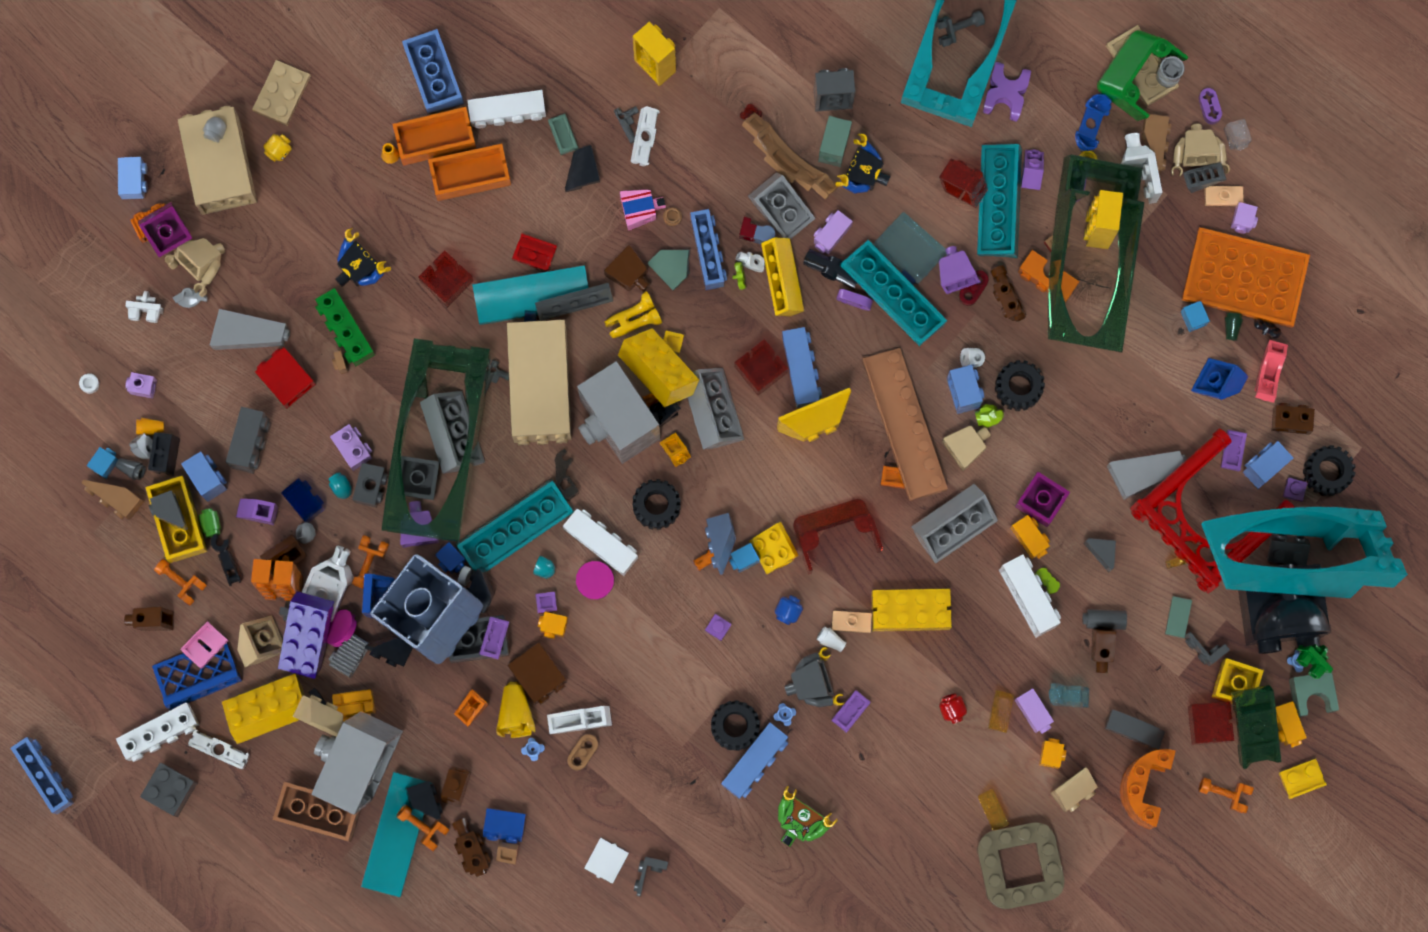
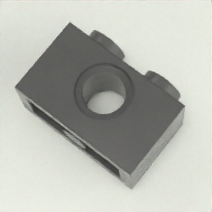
[352,463,388,508]

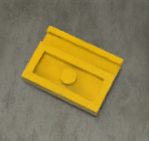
[1279,759,1327,799]

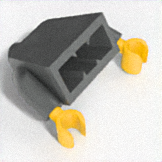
[785,647,844,707]

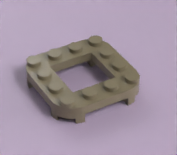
[977,823,1064,909]

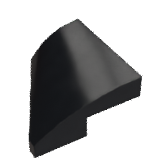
[565,145,600,192]

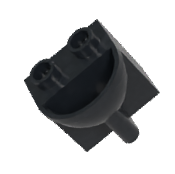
[1238,564,1331,654]

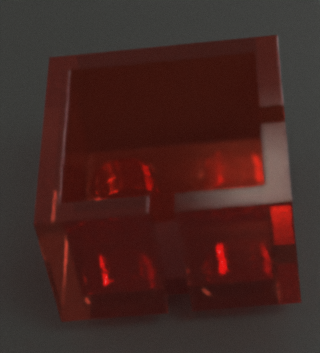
[939,158,988,208]
[418,250,474,308]
[734,339,788,396]
[1188,702,1235,745]

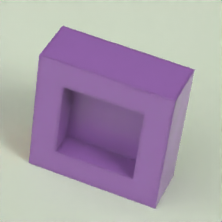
[1283,478,1307,502]
[536,592,557,614]
[705,614,732,641]

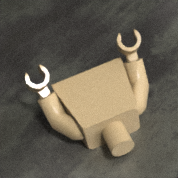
[1171,124,1230,177]
[165,238,225,297]

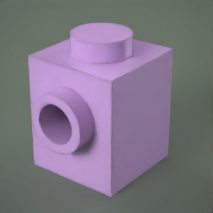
[1230,202,1258,234]
[126,372,157,399]

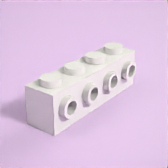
[468,90,546,128]
[563,509,638,576]
[116,703,200,762]

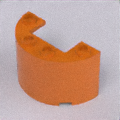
[1120,749,1176,830]

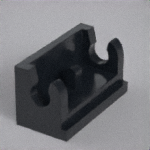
[148,432,180,476]

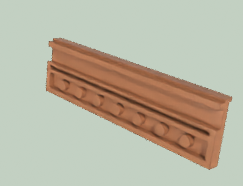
[862,348,948,501]

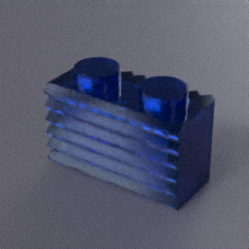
[281,478,325,523]

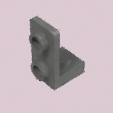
[1185,632,1230,666]
[634,857,668,897]

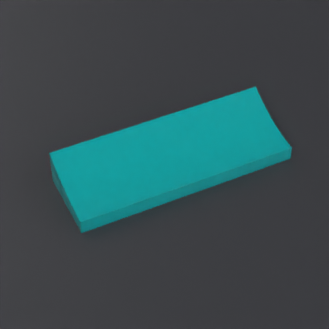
[977,144,1022,258]
[840,240,947,347]
[472,265,589,325]
[456,479,573,572]
[361,772,433,898]

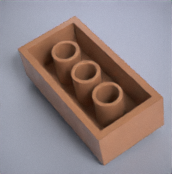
[273,782,360,842]

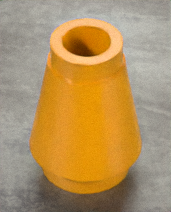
[381,143,400,164]
[136,417,164,436]

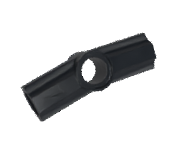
[803,249,857,289]

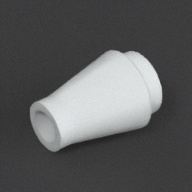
[816,626,847,652]

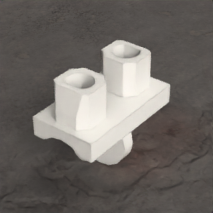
[126,291,164,323]

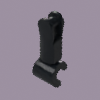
[210,534,241,586]

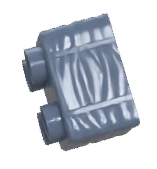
[371,554,483,664]

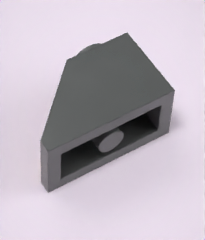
[149,490,188,530]

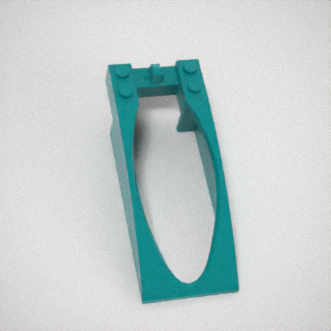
[901,0,1017,127]
[1201,507,1408,598]

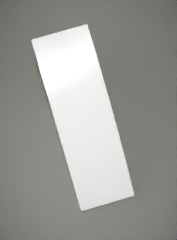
[547,706,612,734]

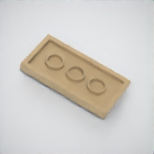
[1106,25,1179,107]

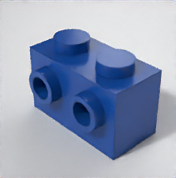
[483,808,526,844]

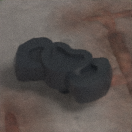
[1254,318,1281,338]

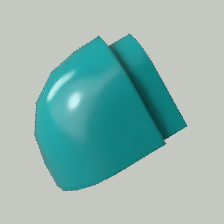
[328,472,353,499]
[533,556,556,579]

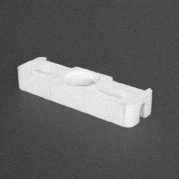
[631,106,660,167]
[188,730,250,769]

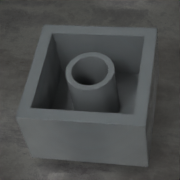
[395,456,439,500]
[140,763,198,817]

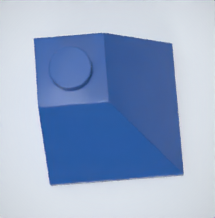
[1191,358,1249,400]

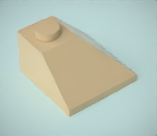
[237,615,283,667]

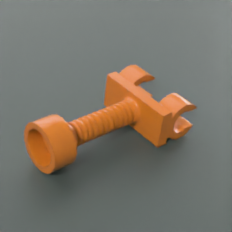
[351,535,389,589]
[154,559,207,606]
[1198,777,1254,814]
[396,804,449,852]

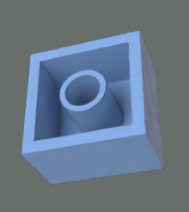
[947,365,984,414]
[1243,441,1293,489]
[181,451,227,502]

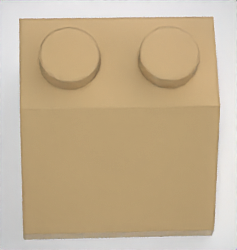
[293,695,343,737]
[1051,767,1098,812]

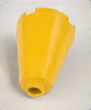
[496,682,535,738]

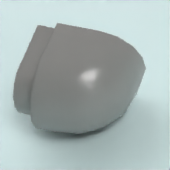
[203,117,226,143]
[129,433,153,459]

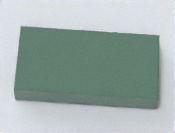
[548,114,578,155]
[1165,596,1192,639]

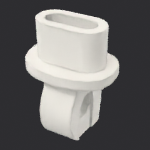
[736,252,765,272]

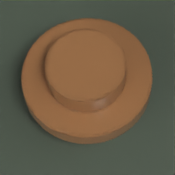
[663,207,682,226]

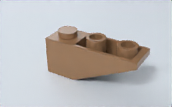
[1142,114,1171,175]
[81,480,144,520]

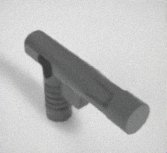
[614,106,639,144]
[477,360,509,397]

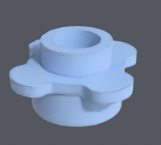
[1287,650,1304,673]
[774,703,796,726]
[521,738,545,761]

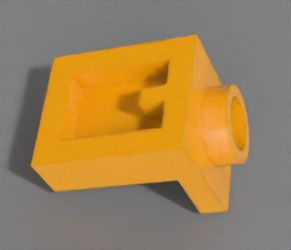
[660,432,691,467]

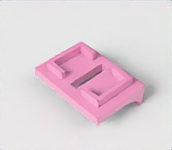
[180,621,228,669]

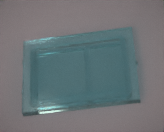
[873,212,946,284]

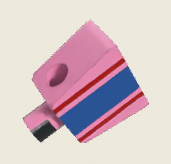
[620,190,666,230]

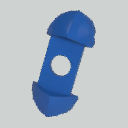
[1075,94,1112,151]

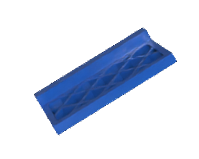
[152,643,242,711]

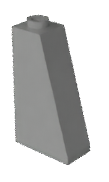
[210,309,290,350]
[1107,451,1187,500]

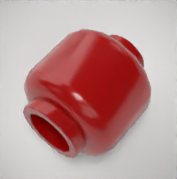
[939,693,967,724]

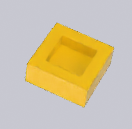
[663,330,684,354]

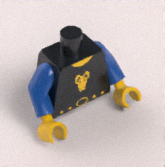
[835,134,891,194]
[335,228,391,287]

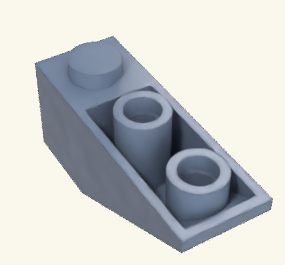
[705,513,736,575]

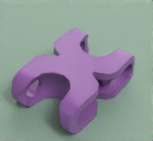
[983,62,1031,122]

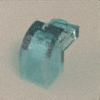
[1049,683,1090,708]

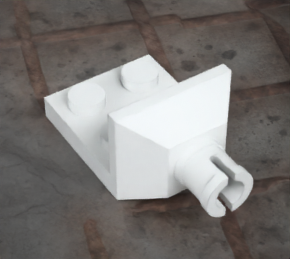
[1119,133,1162,204]
[302,546,354,622]

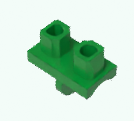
[1296,644,1333,679]

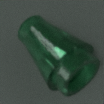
[1224,313,1243,341]

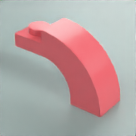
[1255,340,1288,403]

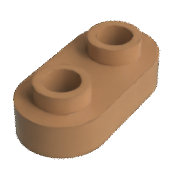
[567,735,598,771]

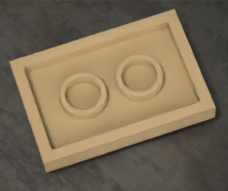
[252,60,311,126]

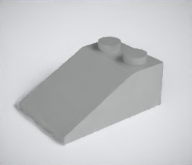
[748,172,816,239]

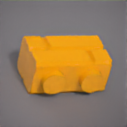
[332,689,375,722]

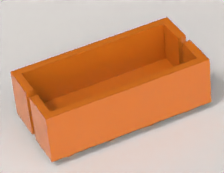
[392,107,476,166]
[428,144,511,201]
[251,559,303,601]

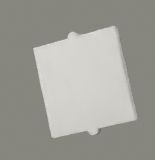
[584,838,629,884]

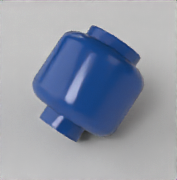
[775,595,803,625]

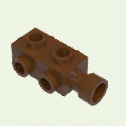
[991,265,1027,322]
[452,818,491,877]

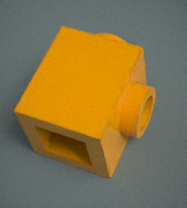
[538,612,568,639]
[1039,738,1067,769]

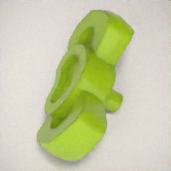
[732,261,747,290]
[1035,568,1060,594]

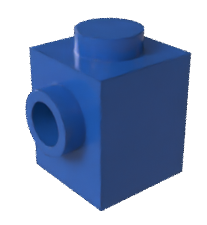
[435,542,466,574]

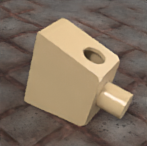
[942,426,991,471]

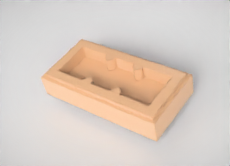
[1204,186,1244,206]
[832,611,872,633]

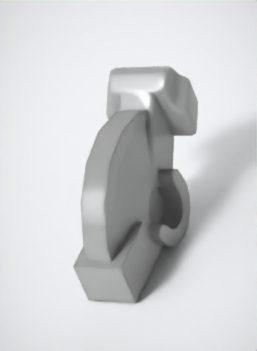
[172,288,208,308]

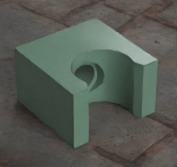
[818,116,852,167]
[1289,672,1339,718]

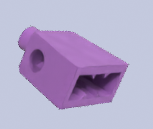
[939,246,980,294]
[400,501,439,548]

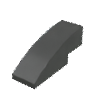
[1104,710,1165,750]

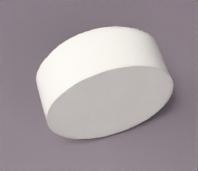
[79,374,100,394]
[458,566,472,586]

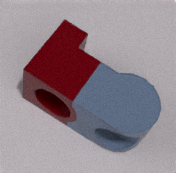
[739,217,775,244]

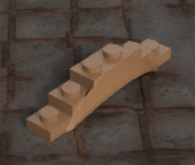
[742,113,838,200]

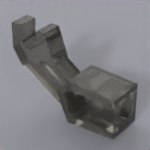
[554,449,579,501]

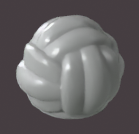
[296,522,316,544]

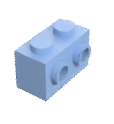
[118,157,148,199]

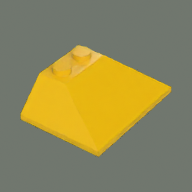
[777,388,851,442]

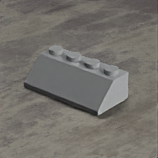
[688,368,745,450]
[420,391,485,474]
[911,484,998,564]

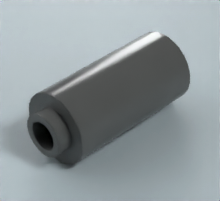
[1082,609,1127,630]

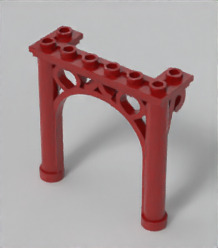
[1130,428,1295,594]

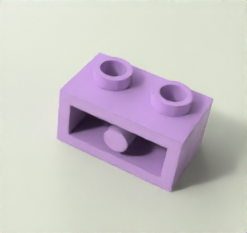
[330,424,372,471]

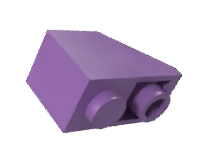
[1021,149,1044,190]
[236,499,278,525]

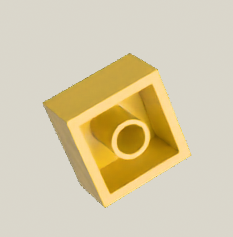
[1211,658,1264,709]

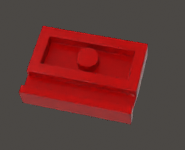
[512,233,557,272]

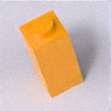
[1010,515,1050,559]
[1270,701,1307,748]

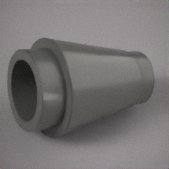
[116,458,146,480]

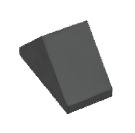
[1083,538,1116,573]

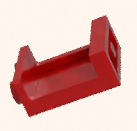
[255,348,316,409]

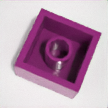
[138,202,192,257]
[1015,472,1070,527]

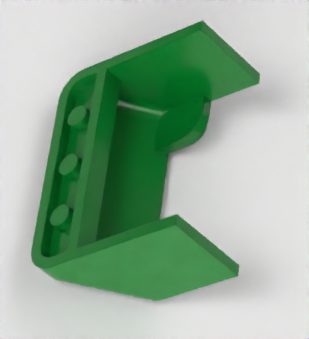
[1097,30,1188,121]

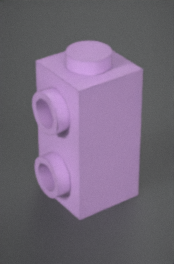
[813,210,853,255]
[1015,689,1054,734]

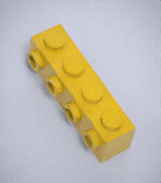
[761,237,804,317]

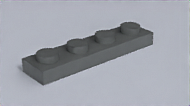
[535,283,613,321]

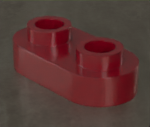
[959,270,989,306]

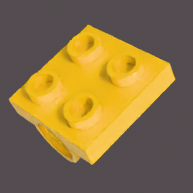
[749,522,799,574]

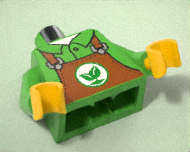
[778,786,838,847]

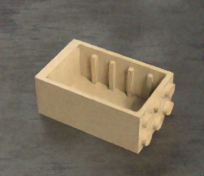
[178,106,257,215]

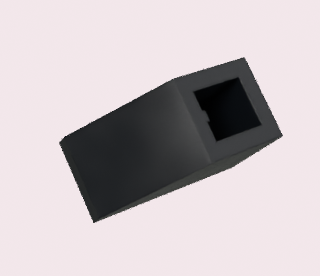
[466,567,495,613]
[365,635,413,668]
[405,781,443,820]

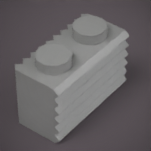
[329,634,370,678]

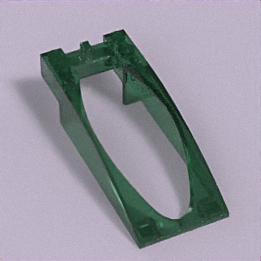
[1048,154,1145,353]
[382,338,491,542]

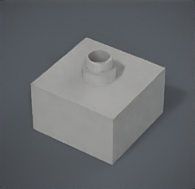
[577,361,660,464]
[311,711,403,815]

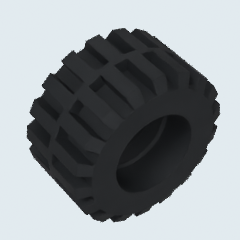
[995,360,1045,411]
[1303,445,1356,496]
[632,479,681,530]
[711,700,760,751]

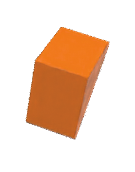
[454,689,488,727]

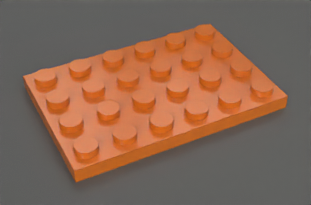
[1182,227,1310,328]

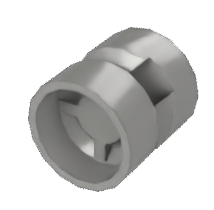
[1156,56,1184,88]

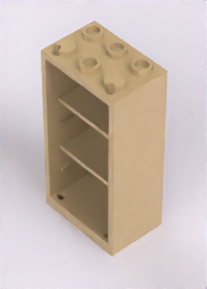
[507,320,572,446]

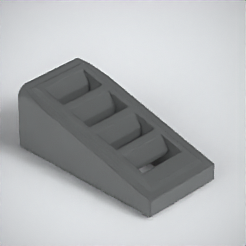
[1183,162,1227,193]

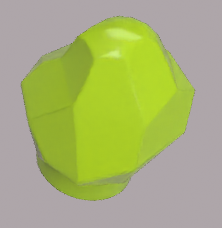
[975,404,1004,428]

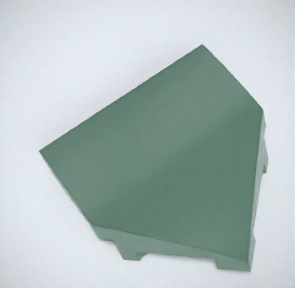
[647,250,690,290]

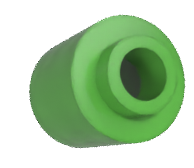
[198,508,222,538]

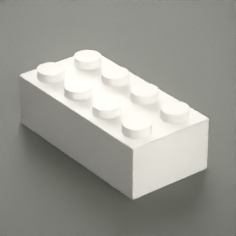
[999,555,1061,638]

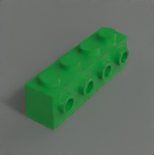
[315,288,375,367]

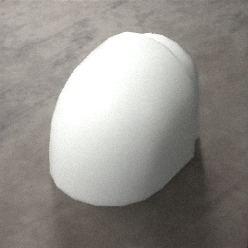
[960,348,985,367]

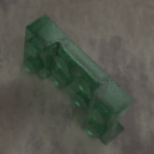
[1231,685,1281,769]

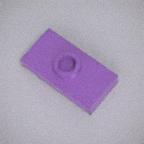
[1220,430,1247,471]
[480,617,510,660]
[831,690,871,733]

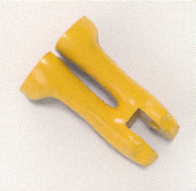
[604,291,662,338]

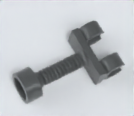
[935,11,985,47]

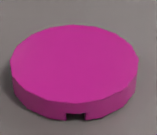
[576,561,614,600]
[327,609,357,647]

